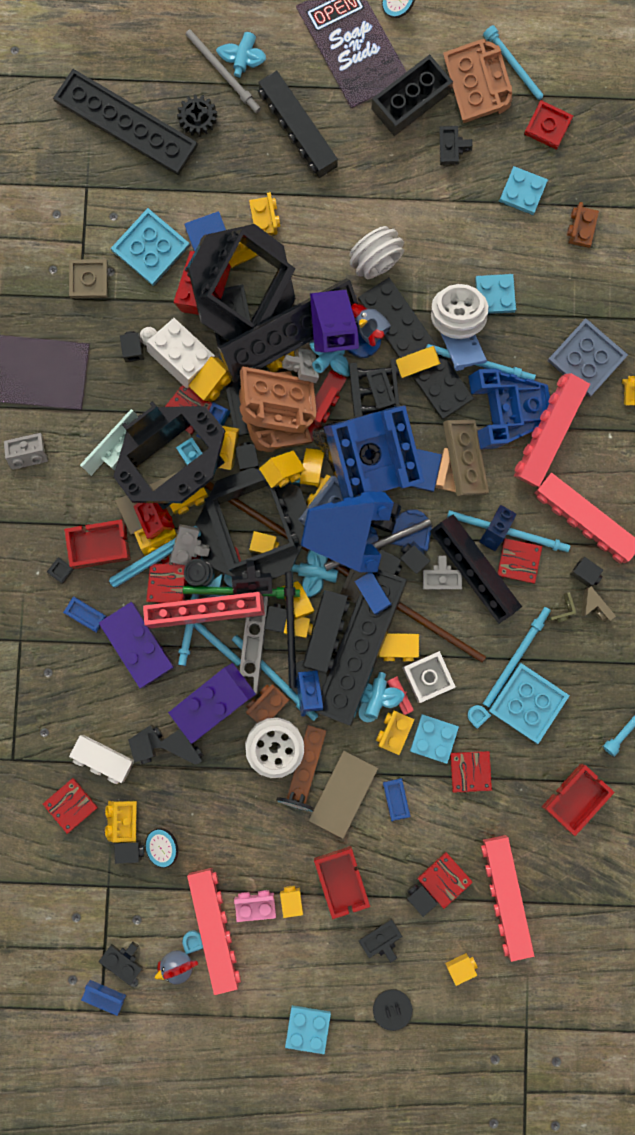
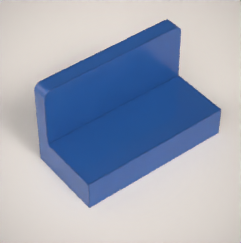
[296,671,323,716]
[81,980,126,1016]

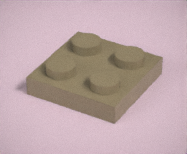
[69,259,108,298]

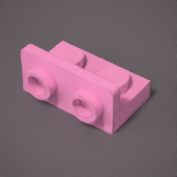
[234,890,276,922]

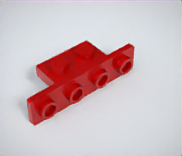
[308,370,346,443]

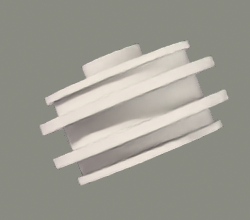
[349,226,404,279]
[431,284,489,339]
[245,718,304,778]

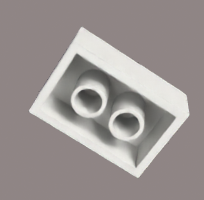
[147,318,215,389]

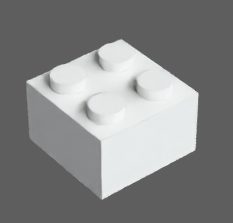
[403,651,455,703]

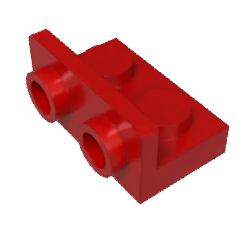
[133,503,175,540]

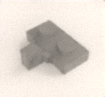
[282,347,319,383]
[170,524,210,565]
[423,555,462,589]

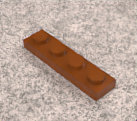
[287,725,327,804]

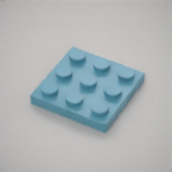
[110,208,190,286]
[489,663,570,744]

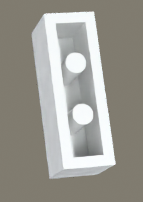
[69,735,134,784]

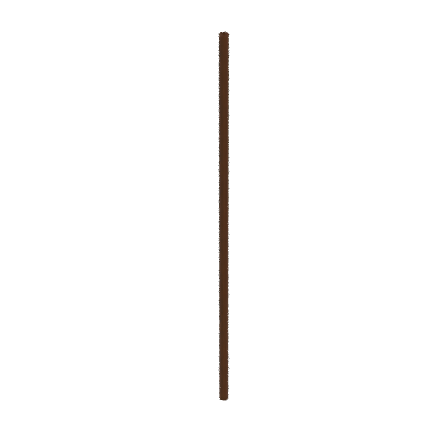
[204,482,486,663]

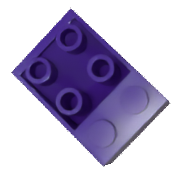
[310,290,359,353]

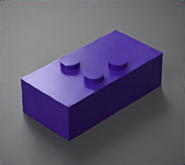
[99,602,175,689]
[168,663,256,744]

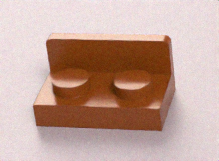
[567,202,599,248]
[246,684,289,723]

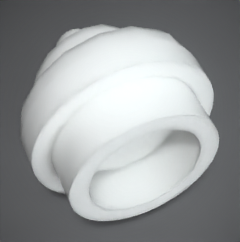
[140,327,157,346]

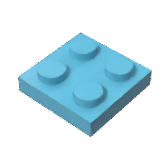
[499,166,548,215]
[475,274,516,314]
[410,714,459,764]
[285,1005,331,1054]

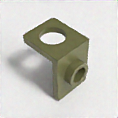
[547,592,576,622]

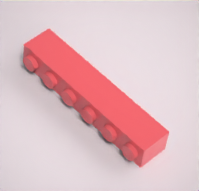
[514,373,590,487]
[534,472,635,564]
[143,592,265,629]
[481,835,535,962]
[187,868,241,995]

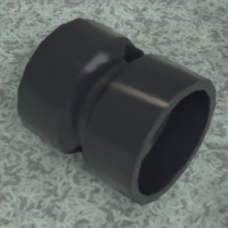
[371,503,402,532]

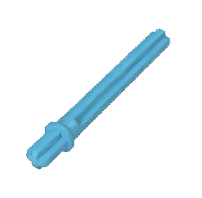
[109,526,201,588]

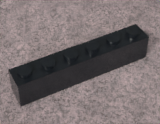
[258,70,338,178]
[430,514,522,624]

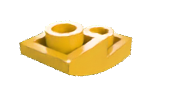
[396,346,440,378]
[300,448,325,486]
[282,581,314,620]

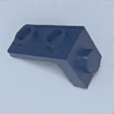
[479,505,516,551]

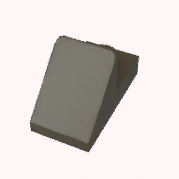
[582,586,616,622]

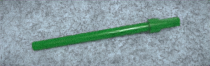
[183,586,300,599]

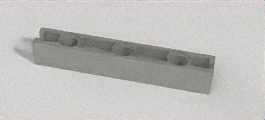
[240,596,270,694]

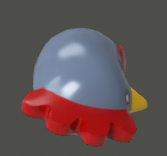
[351,303,391,346]
[155,950,198,985]

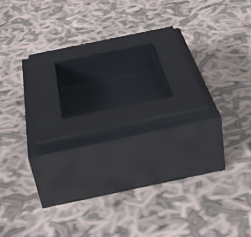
[47,557,74,584]

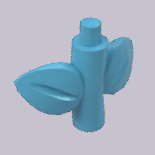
[216,32,266,78]
[309,340,350,377]
[291,550,338,598]
[361,672,405,719]

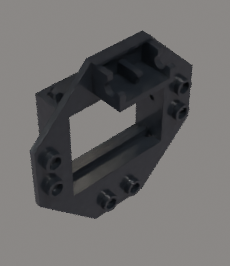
[185,224,296,341]
[113,401,226,510]
[195,467,308,580]

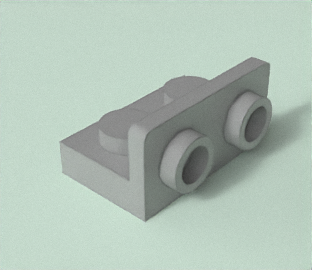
[4,433,48,470]

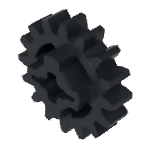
[177,94,218,136]

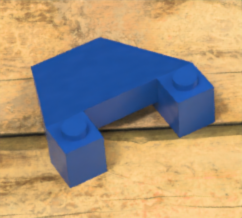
[468,369,550,450]
[301,492,394,572]

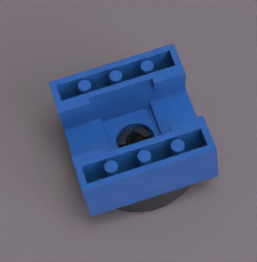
[324,406,425,498]

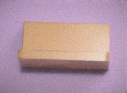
[435,448,456,492]

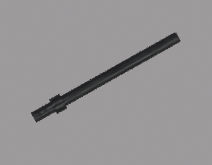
[284,571,297,688]

